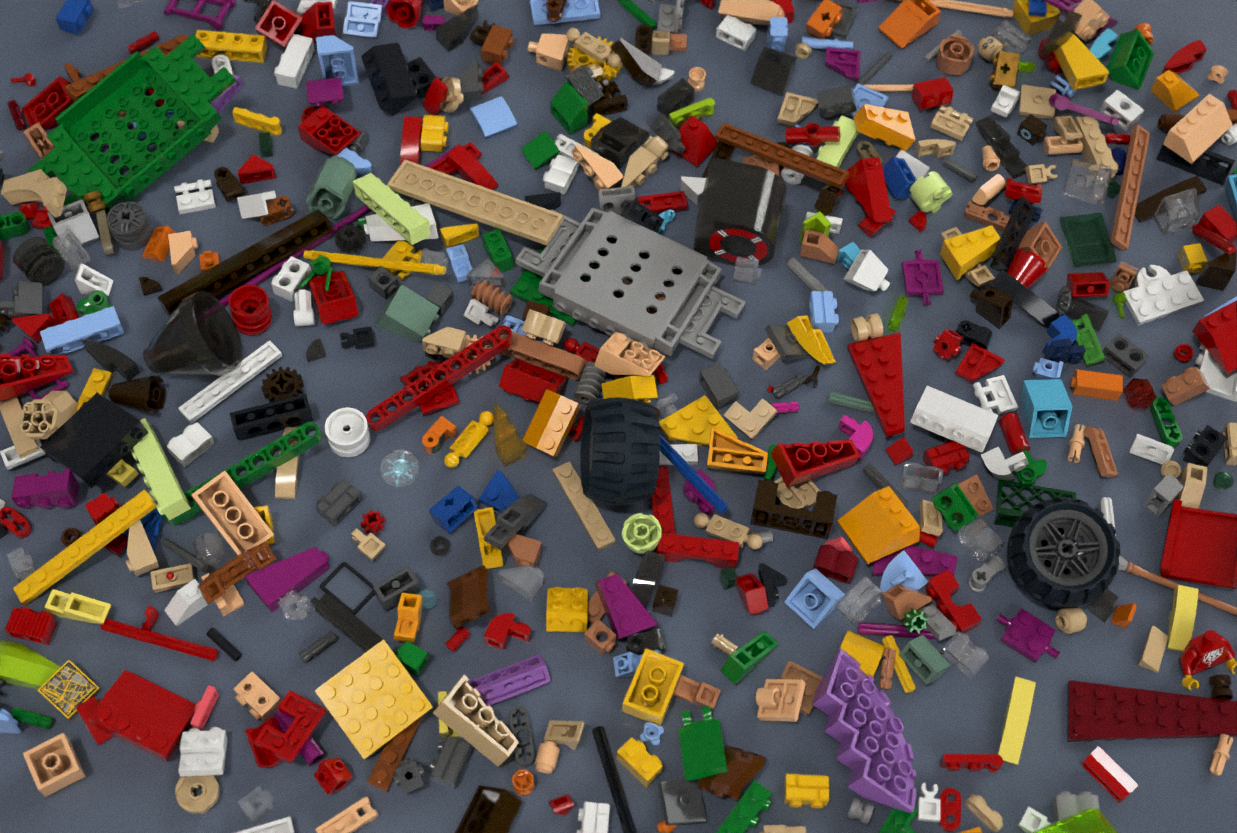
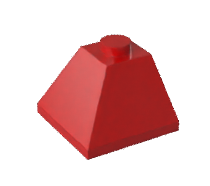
[255,0,303,47]
[670,115,718,168]

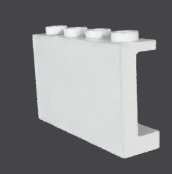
[1195,343,1237,402]
[911,386,998,452]

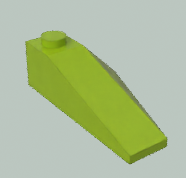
[0,640,61,689]

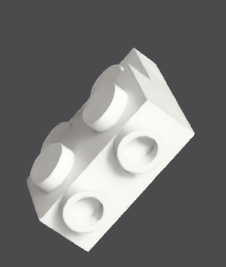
[178,727,228,777]

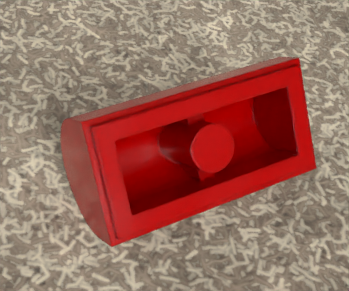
[998,413,1030,455]

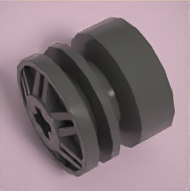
[107,202,152,251]

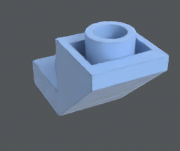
[613,649,661,678]

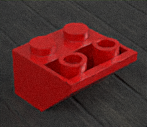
[301,1,336,43]

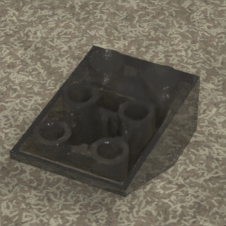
[591,117,649,169]

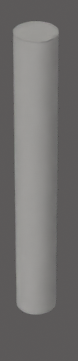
[923,29,962,62]

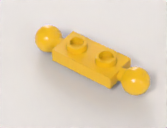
[444,411,494,468]

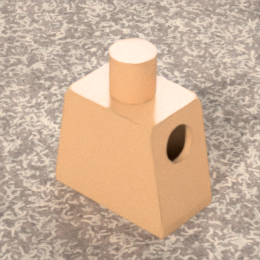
[528,34,569,71]

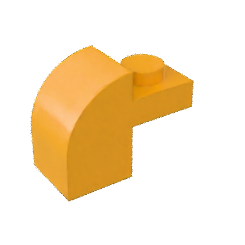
[394,593,422,643]

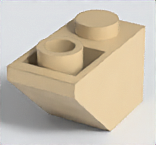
[422,327,466,359]
[1178,463,1207,509]

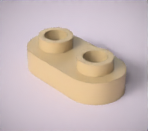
[965,795,1003,832]

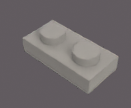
[921,604,956,641]

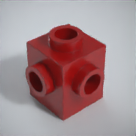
[933,328,964,359]
[313,757,353,795]

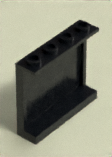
[40,393,148,489]

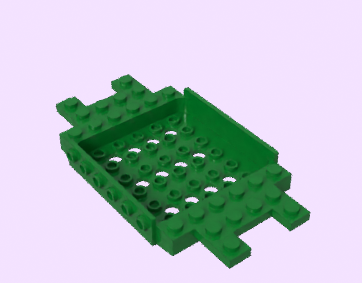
[28,34,237,209]

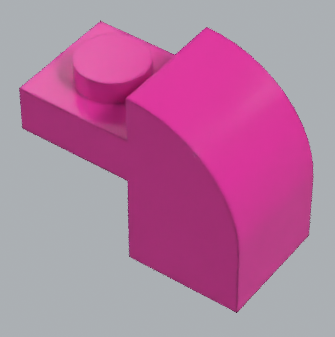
[838,415,873,460]

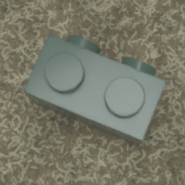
[899,635,951,685]

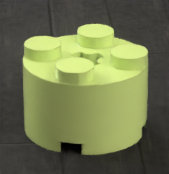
[909,171,953,213]

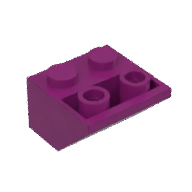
[306,77,344,106]

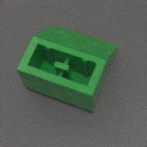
[550,81,588,135]

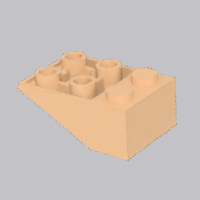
[594,331,665,376]

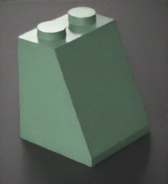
[375,284,440,343]

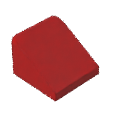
[885,437,914,466]

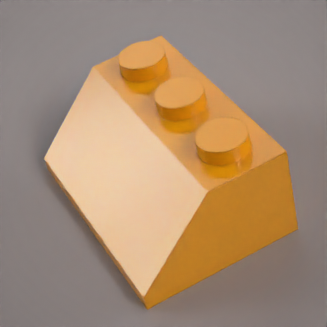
[522,389,581,458]

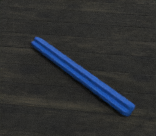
[659,434,728,514]

